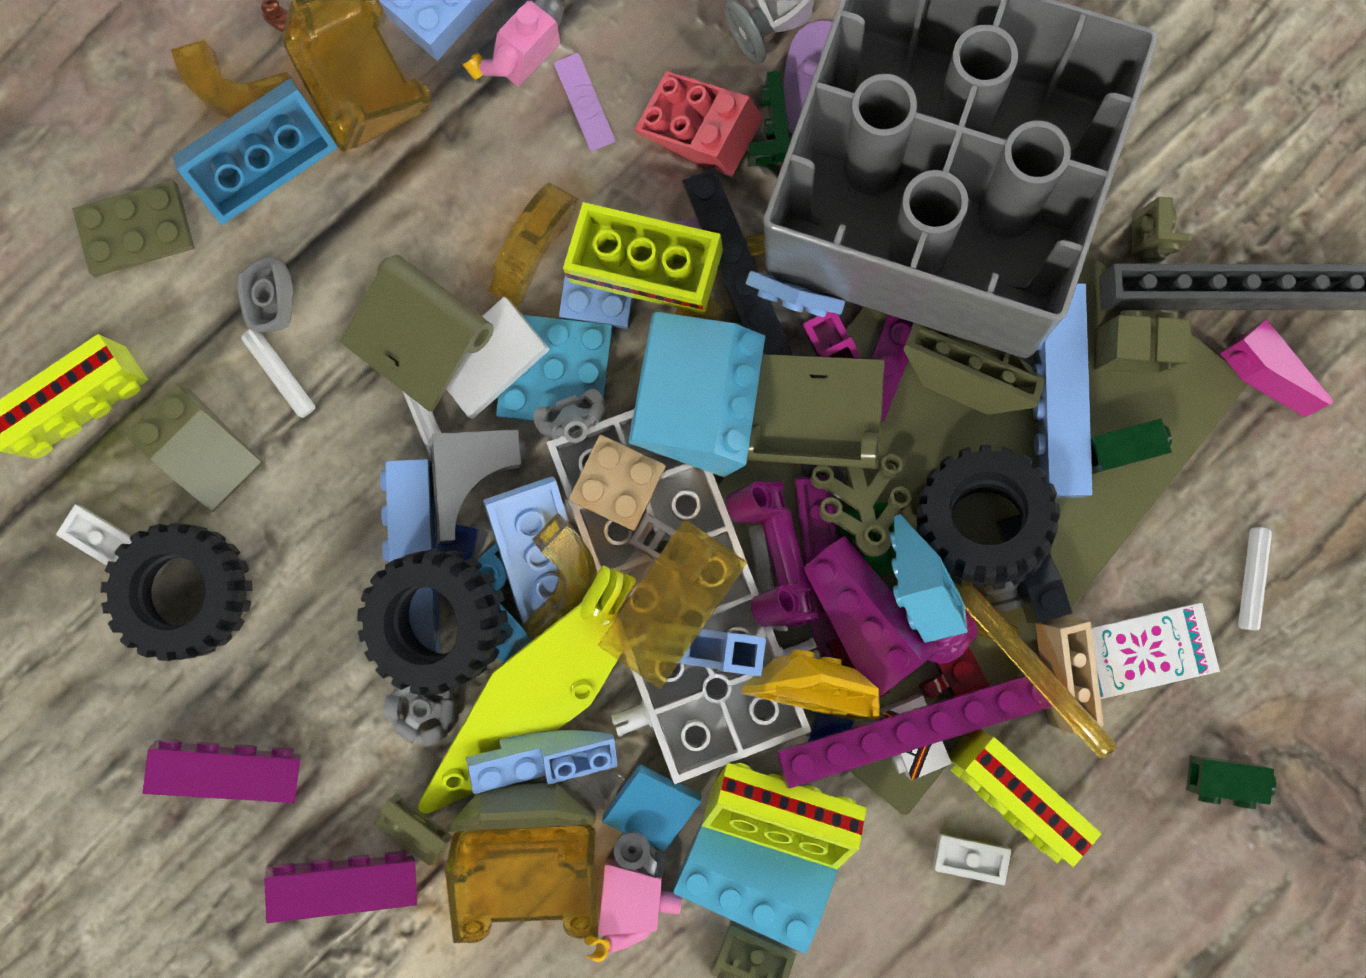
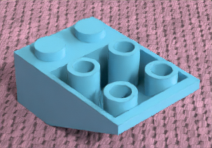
[890,514,968,643]

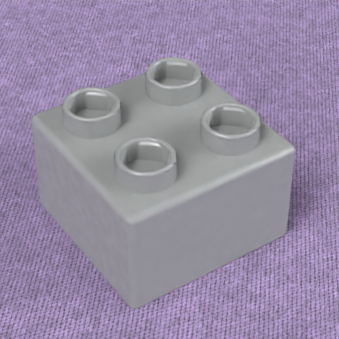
[764,0,1157,358]

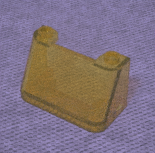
[283,0,431,152]
[445,825,599,943]

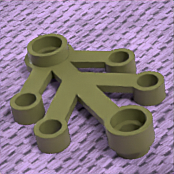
[811,454,912,557]

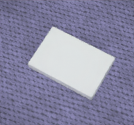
[446,296,550,419]

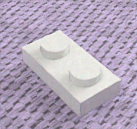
[56,504,132,566]
[932,833,1011,885]

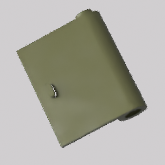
[339,255,494,412]
[747,354,885,469]

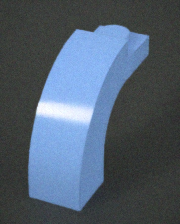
[643,621,766,676]

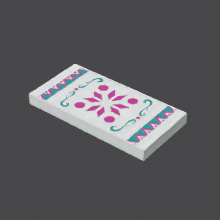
[1092,603,1220,699]

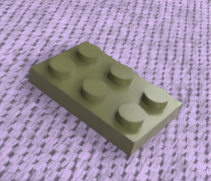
[72,180,195,277]

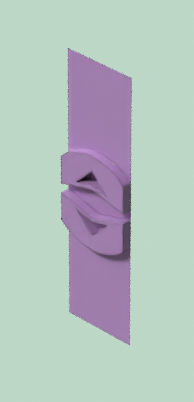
[554,53,616,151]

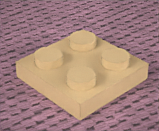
[568,434,666,532]

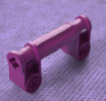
[725,480,819,627]

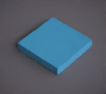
[602,764,702,852]

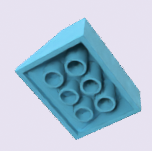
[628,312,765,477]
[673,816,839,954]

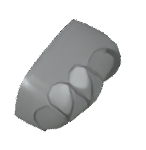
[238,257,293,333]

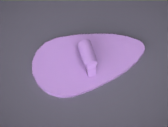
[783,20,833,135]

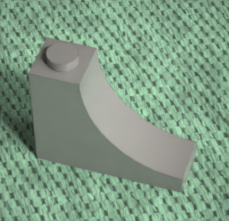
[430,430,526,545]

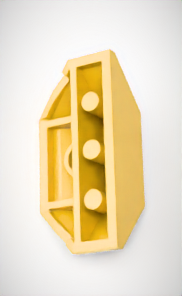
[742,650,880,721]

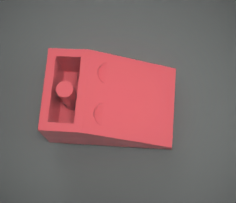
[634,71,763,177]

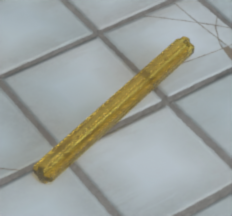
[958,583,1117,758]

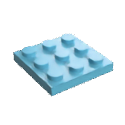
[496,315,613,423]

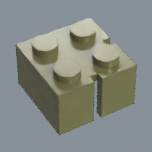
[1095,310,1191,374]

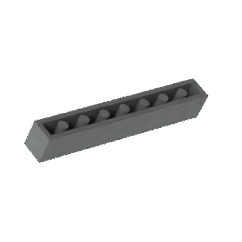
[1099,264,1366,310]

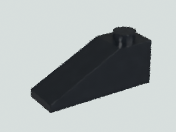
[996,515,1072,624]

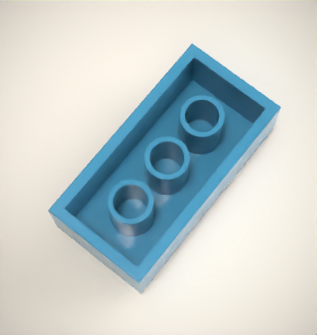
[172,78,338,225]

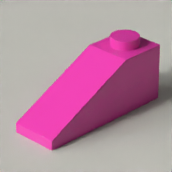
[1220,319,1333,417]

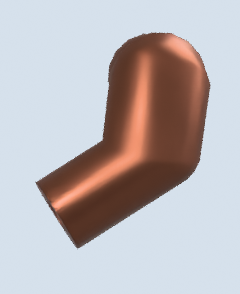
[261,0,313,33]

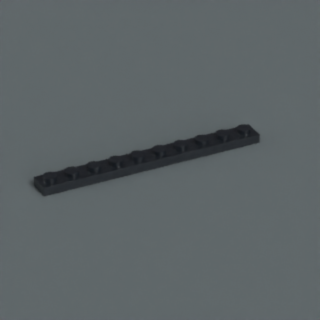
[682,167,849,496]

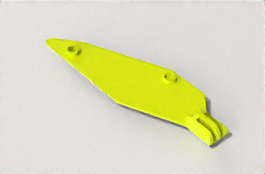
[418,565,636,814]

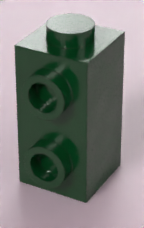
[1091,418,1172,474]
[1186,755,1277,809]

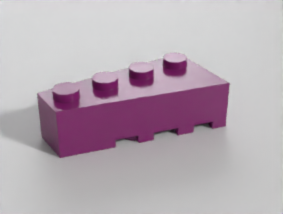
[803,536,939,697]
[142,739,301,803]
[264,851,417,923]

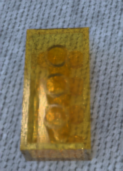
[597,519,748,689]

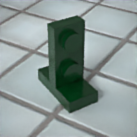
[746,71,792,167]

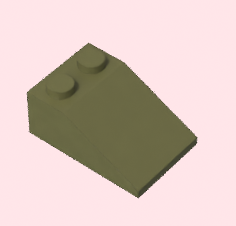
[125,384,263,512]

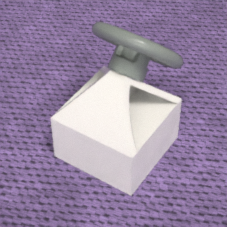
[724,0,814,64]

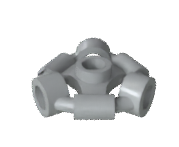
[534,388,606,443]
[384,686,456,747]

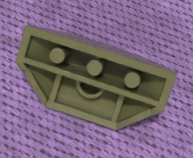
[903,323,1045,415]
[449,776,596,832]

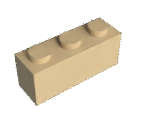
[1035,615,1104,734]

